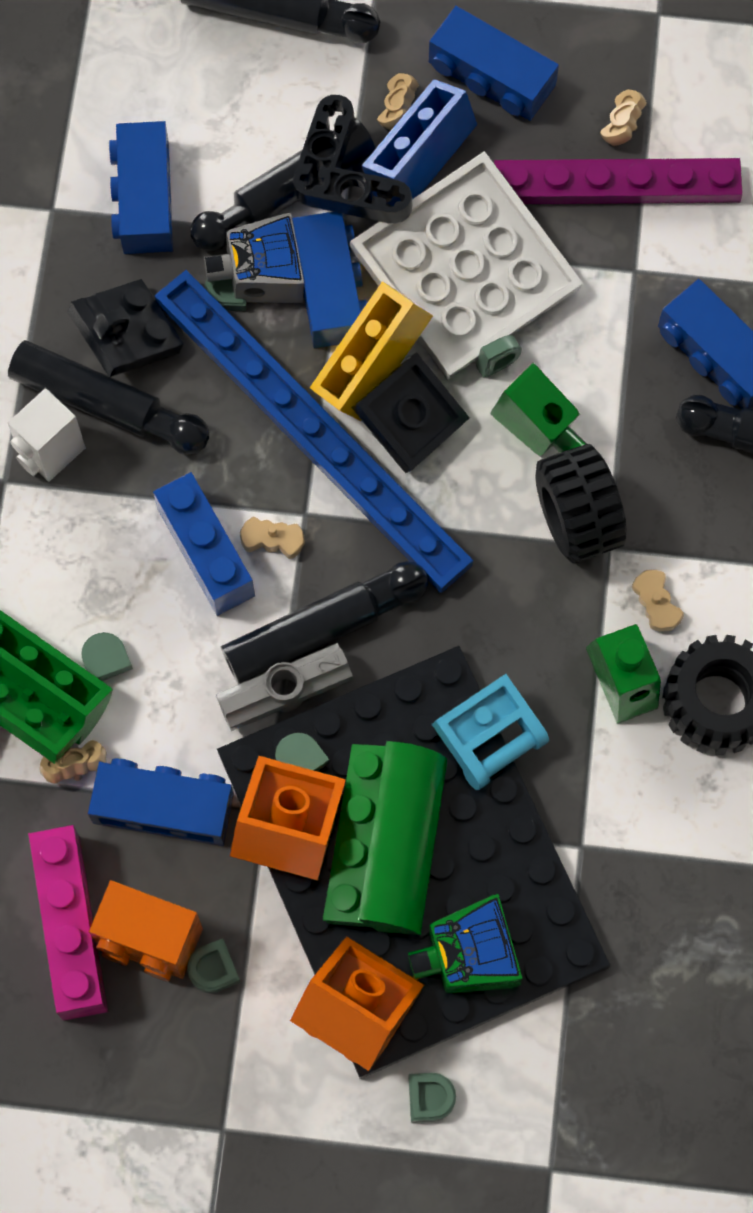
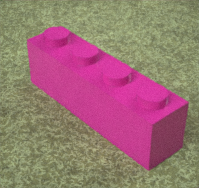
[28,825,108,1021]

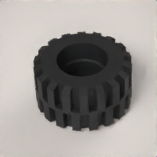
[535,444,627,564]
[662,635,753,755]

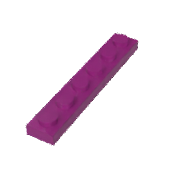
[494,158,743,204]

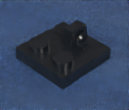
[67,279,184,377]
[351,352,470,474]

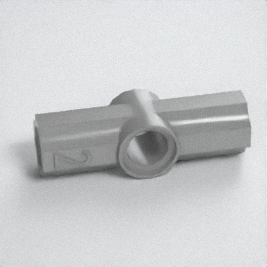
[216,643,353,731]

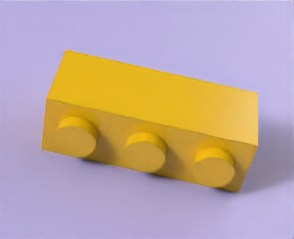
[310,281,433,421]

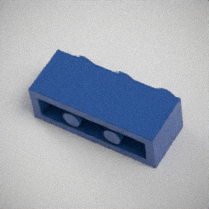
[428,6,559,121]
[362,79,478,206]
[109,121,173,254]
[292,212,367,349]
[658,278,753,409]
[153,472,255,616]
[88,758,234,846]

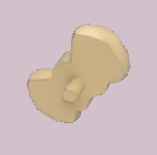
[377,73,419,131]
[600,89,646,146]
[240,517,305,559]
[632,570,684,632]
[39,740,107,784]

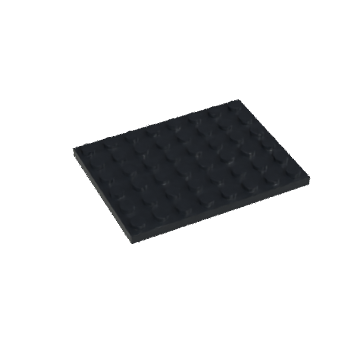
[217,646,610,1079]

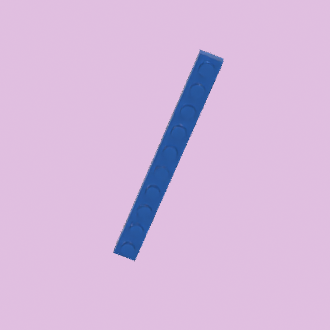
[155,270,473,593]

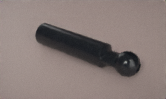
[181,0,380,44]
[190,118,375,251]
[8,340,209,455]
[676,395,753,453]
[220,561,428,685]

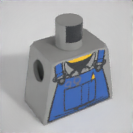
[204,213,304,303]

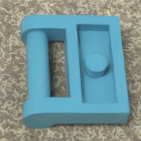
[432,674,549,790]

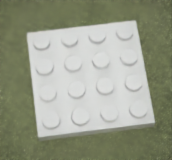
[349,151,583,380]

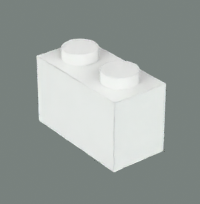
[8,388,86,482]

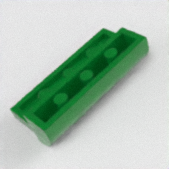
[0,610,113,764]
[323,741,448,935]

